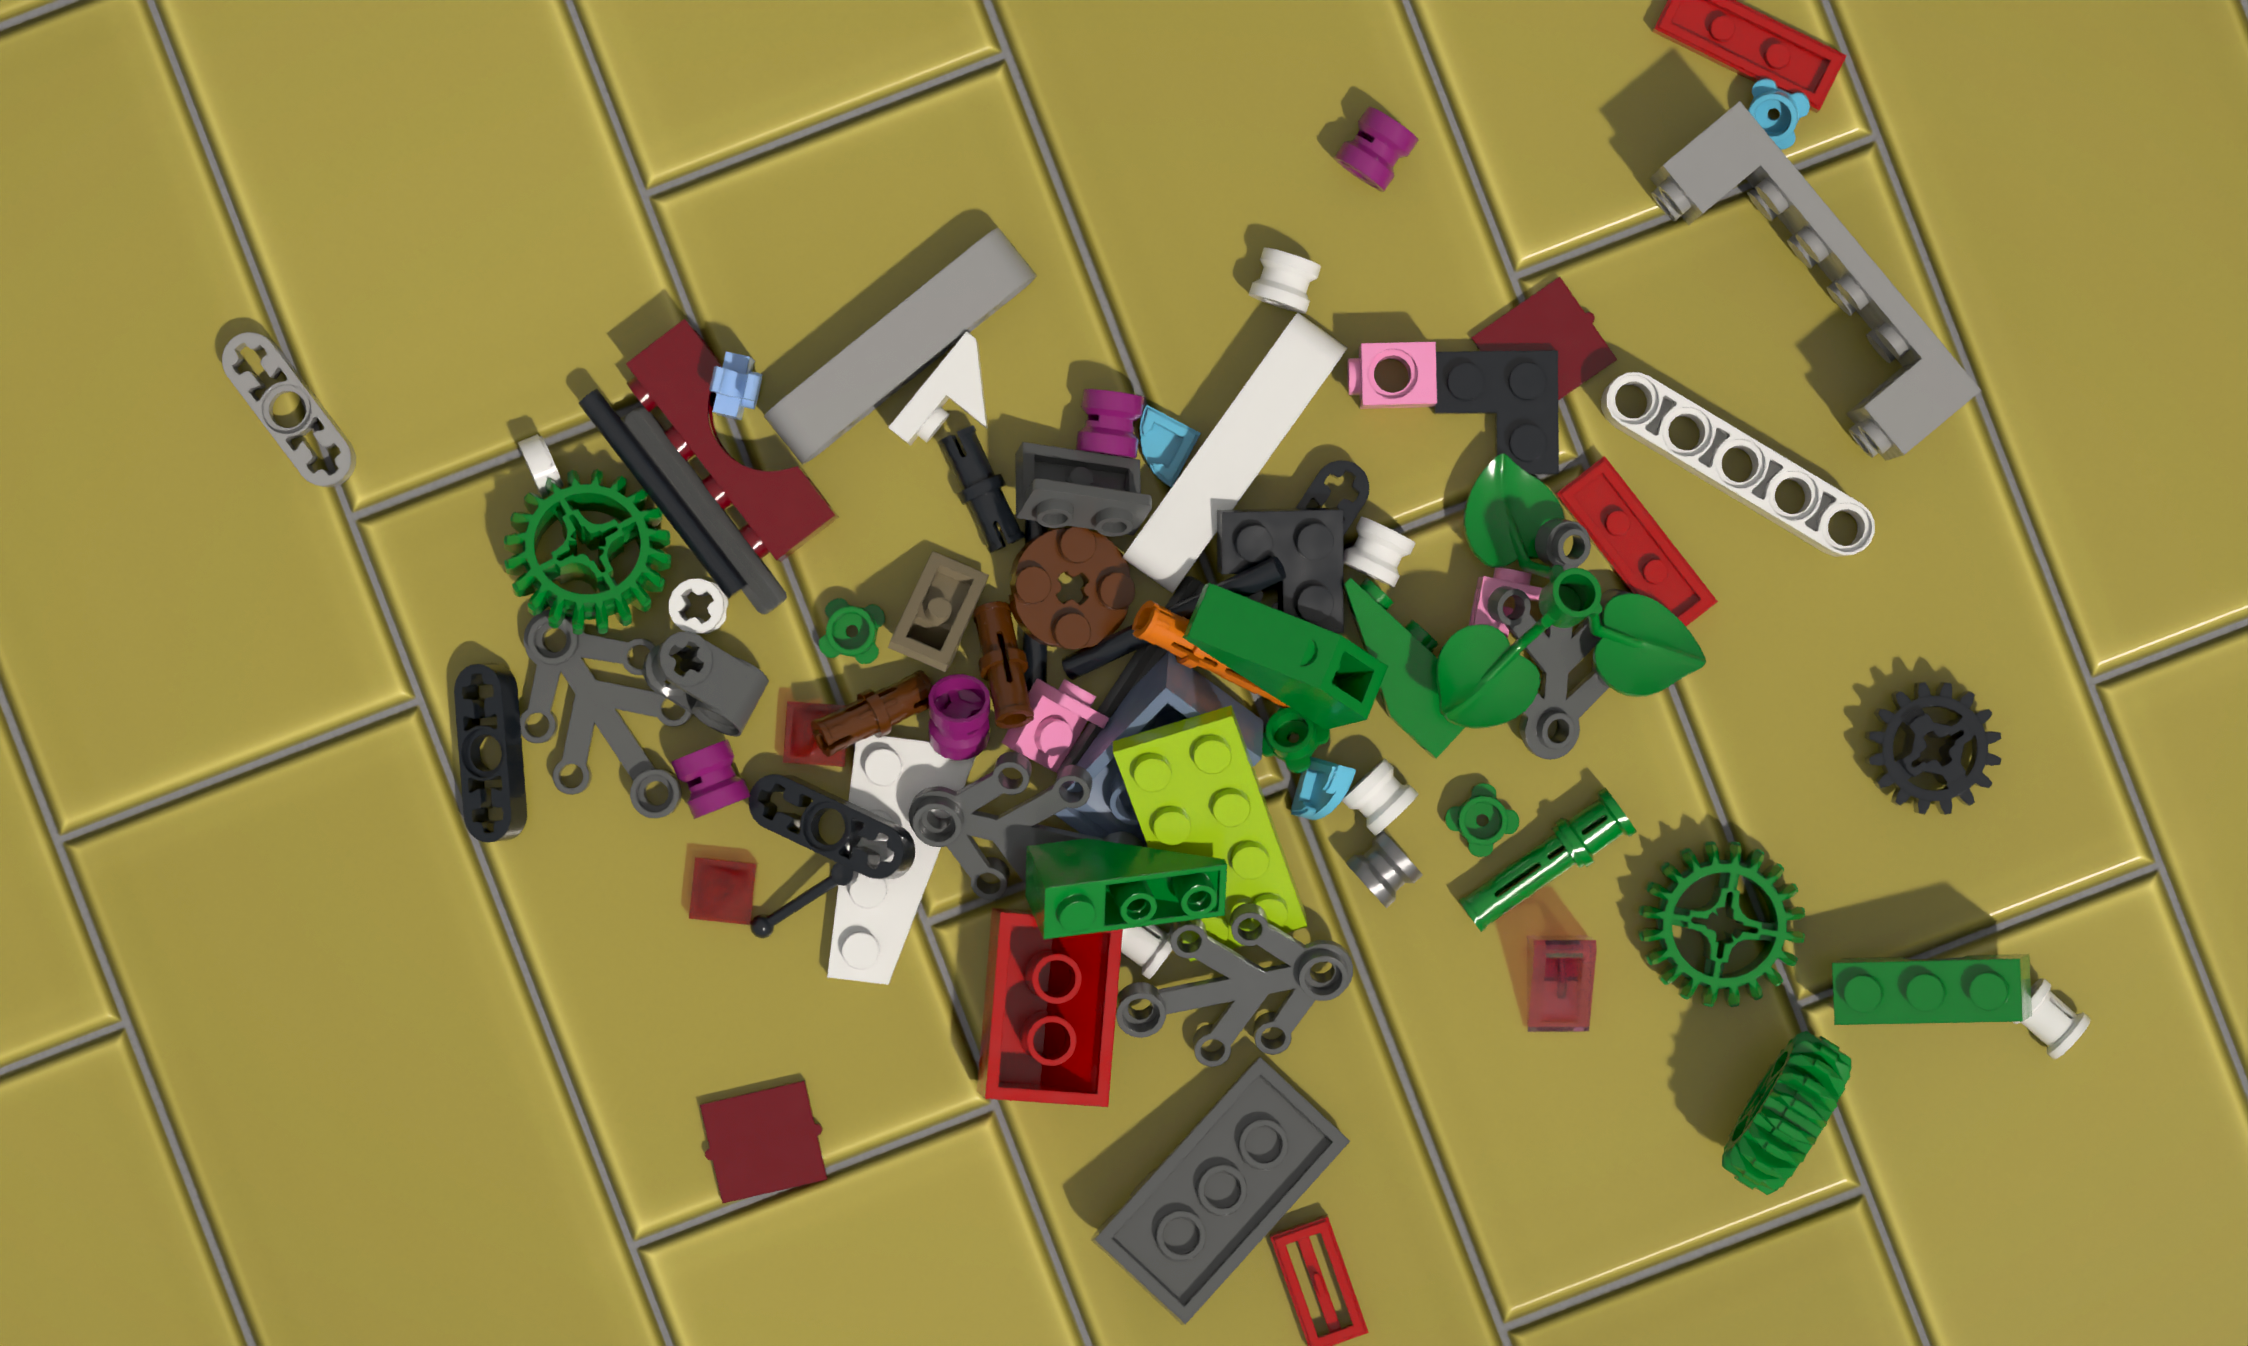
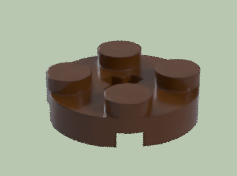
[1009,527,1135,650]

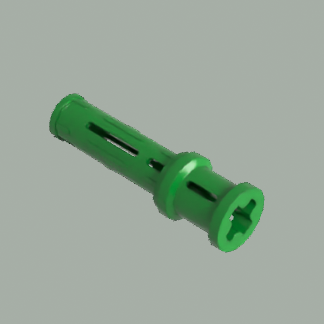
[1459,787,1637,932]

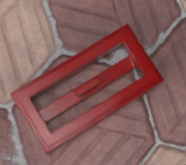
[1270,1215,1369,1346]

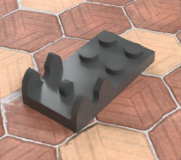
[1091,1057,1350,1325]

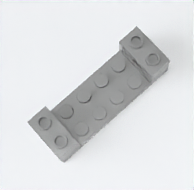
[1650,101,1982,461]

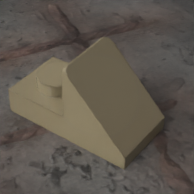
[888,551,989,672]

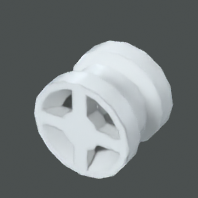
[1249,247,1321,314]
[1343,516,1416,587]
[1342,758,1419,836]

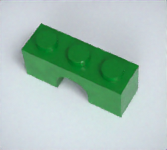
[1832,954,2032,1025]

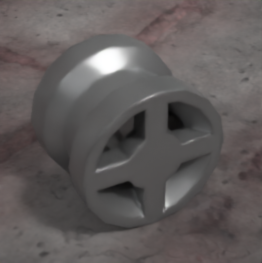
[1346,830,1423,908]

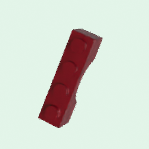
[626,318,839,562]

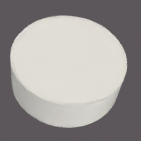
[518,434,564,499]

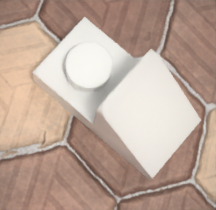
[888,331,988,446]

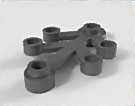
[1487,518,1632,760]
[520,609,693,818]
[909,752,1144,900]
[1116,903,1353,1067]

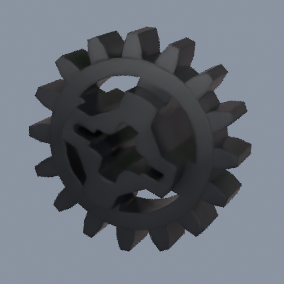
[1865,682,2002,815]

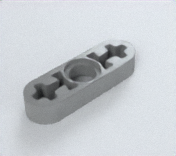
[222,332,356,487]

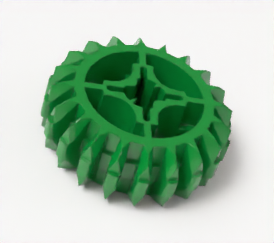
[504,469,671,635]
[1638,841,1805,1007]
[1722,1031,1852,1195]

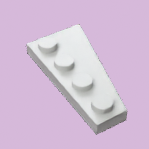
[827,735,976,985]

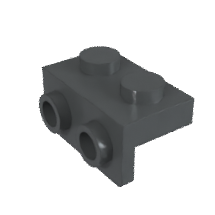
[1015,442,1152,537]

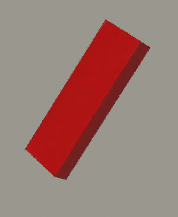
[1652,0,1847,113]
[1554,456,1718,626]

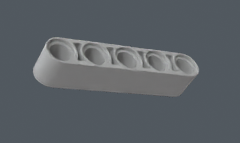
[764,228,1037,465]

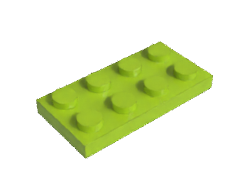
[1112,705,1308,962]

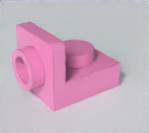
[1469,568,1543,639]
[1001,678,1109,773]

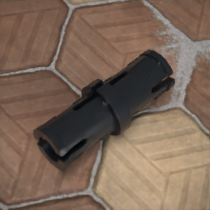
[938,425,1025,554]

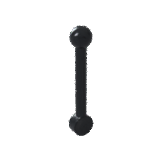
[750,863,858,939]

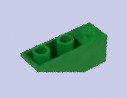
[1343,577,1465,759]
[1183,583,1388,730]
[1025,838,1227,939]

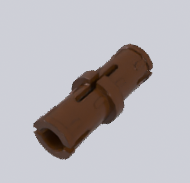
[973,601,1034,729]
[811,670,933,757]

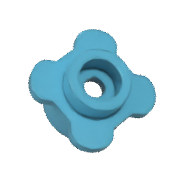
[1748,78,1810,150]

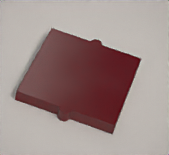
[1471,277,1617,400]
[700,1080,828,1204]

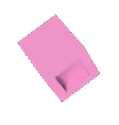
[1347,342,1437,409]

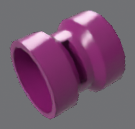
[1334,106,1418,192]
[1075,389,1145,459]
[928,674,990,760]
[671,739,750,819]

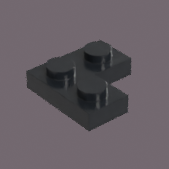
[1434,351,1559,475]
[1217,507,1344,633]

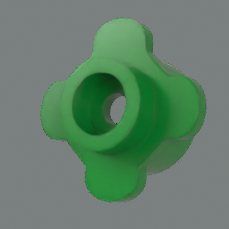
[819,598,885,664]
[1262,707,1330,773]
[1445,783,1519,857]

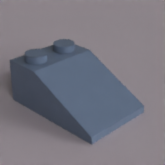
[1055,651,1264,847]

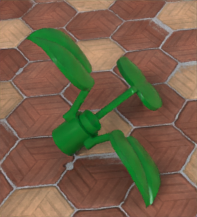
[1436,454,1706,729]

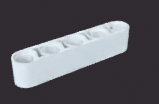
[1122,312,1348,593]
[1601,372,1875,557]

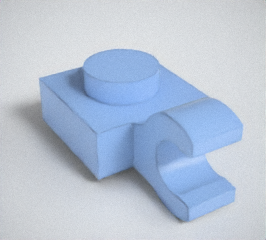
[709,351,762,420]

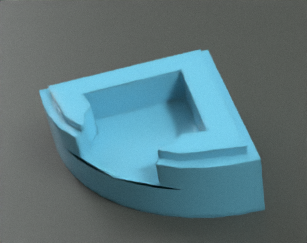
[1139,404,1201,488]
[1290,757,1356,820]

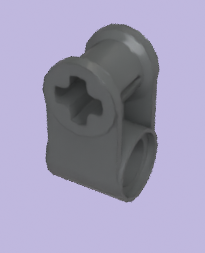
[643,632,769,737]

